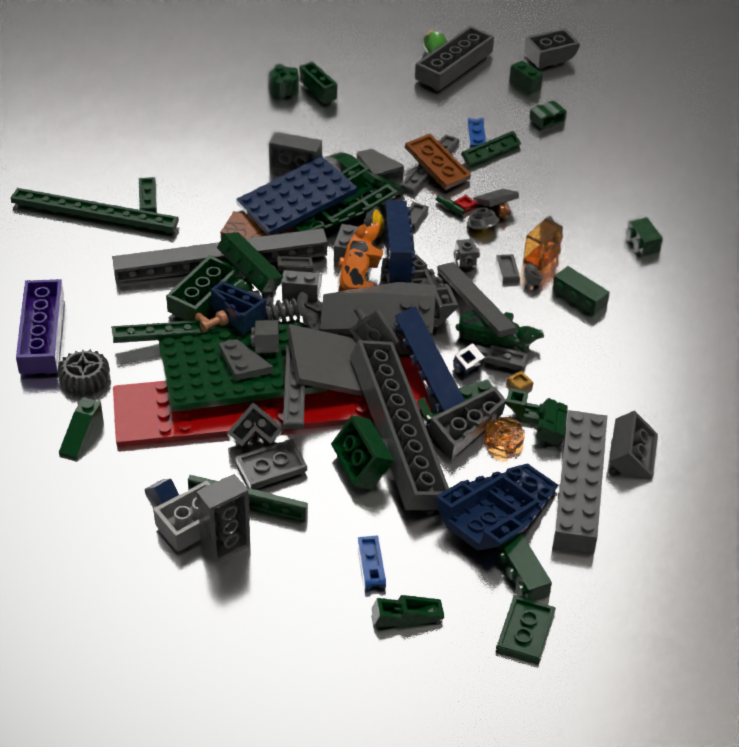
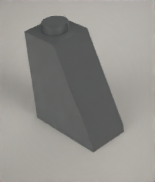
[356,148,404,182]

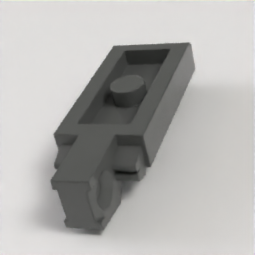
[476,345,528,371]

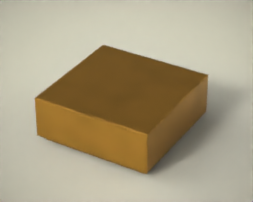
[506,371,534,391]

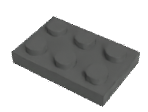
[236,438,308,489]

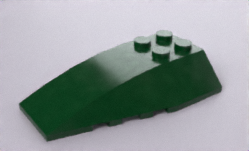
[293,161,398,232]

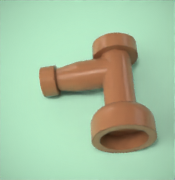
[195,310,229,332]

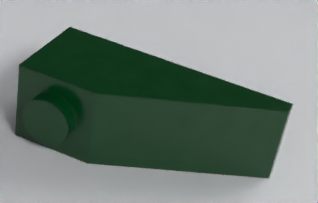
[58,397,104,460]

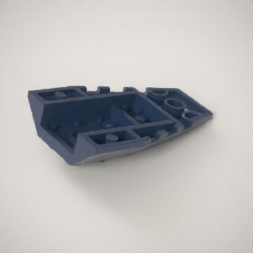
[435,463,559,550]

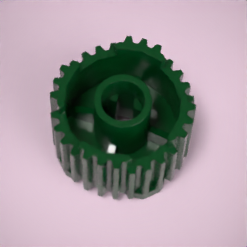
[268,64,299,99]

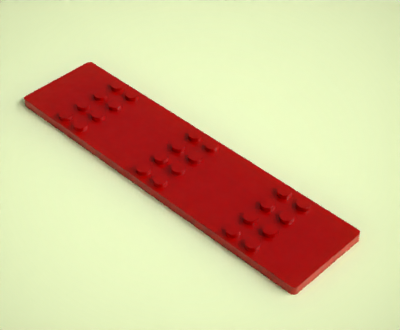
[112,357,431,447]

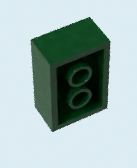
[331,415,395,490]

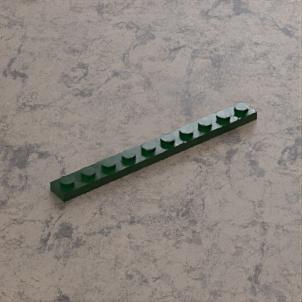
[10,188,179,233]

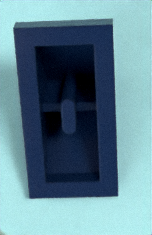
[144,478,180,506]

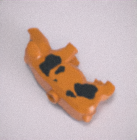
[337,222,383,292]

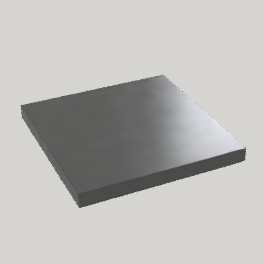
[287,324,365,397]

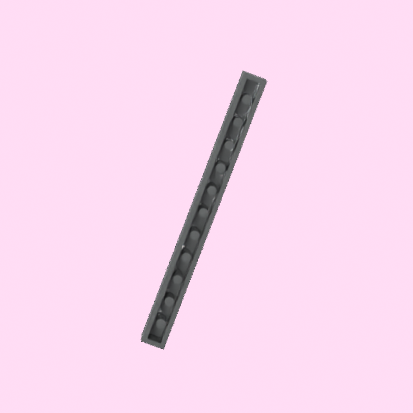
[112,229,327,283]

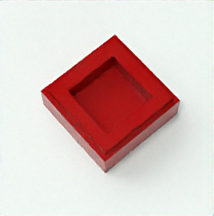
[454,194,477,214]

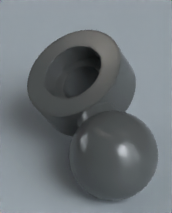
[524,263,543,286]

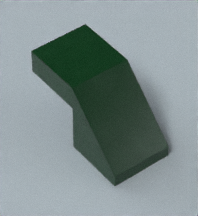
[506,388,539,424]

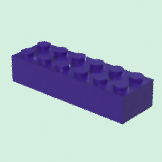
[15,279,65,374]

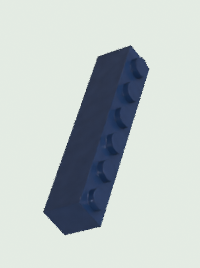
[393,306,465,413]

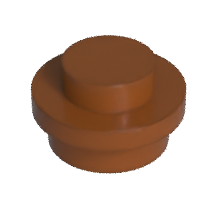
[497,203,510,220]

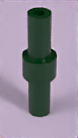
[435,195,465,216]

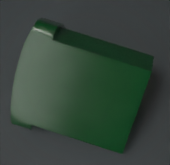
[417,397,440,428]

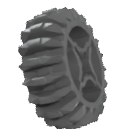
[57,348,110,394]

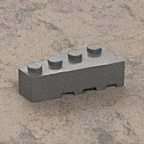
[428,387,506,460]

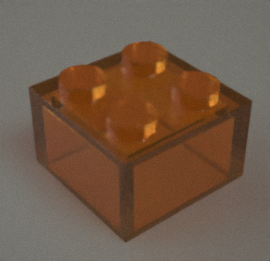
[523,218,563,271]

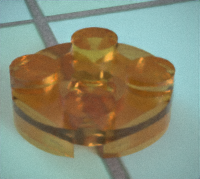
[485,417,525,453]

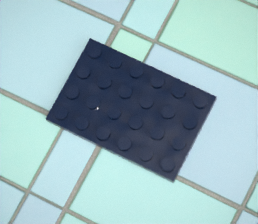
[236,156,358,236]

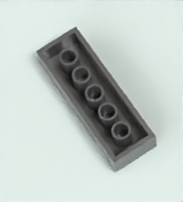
[415,26,494,90]

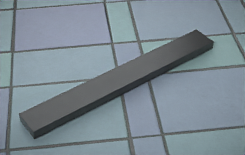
[437,262,516,337]

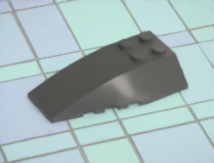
[379,255,458,327]
[320,282,436,356]

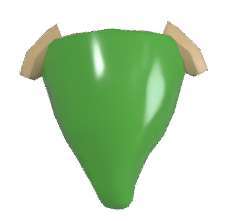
[422,30,447,54]

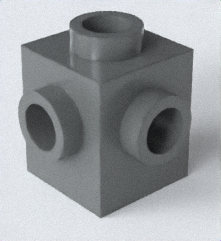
[453,239,480,267]

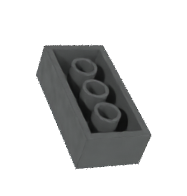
[196,473,251,563]

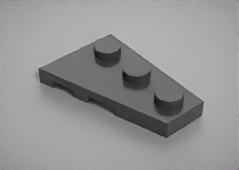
[219,340,273,381]

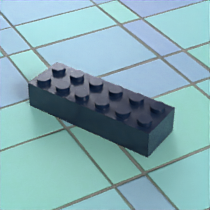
[385,200,415,283]

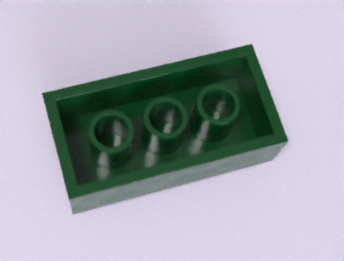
[166,255,239,321]

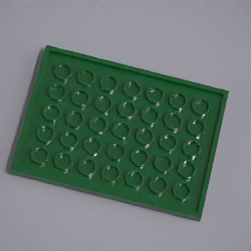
[159,322,328,412]

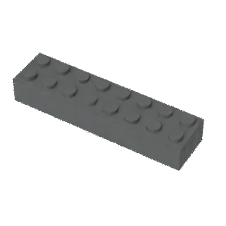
[552,410,608,554]

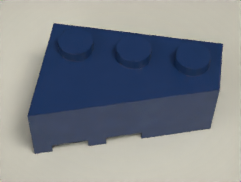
[211,281,267,335]

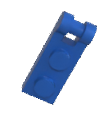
[467,118,486,148]
[357,535,387,590]

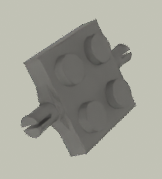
[349,306,400,345]

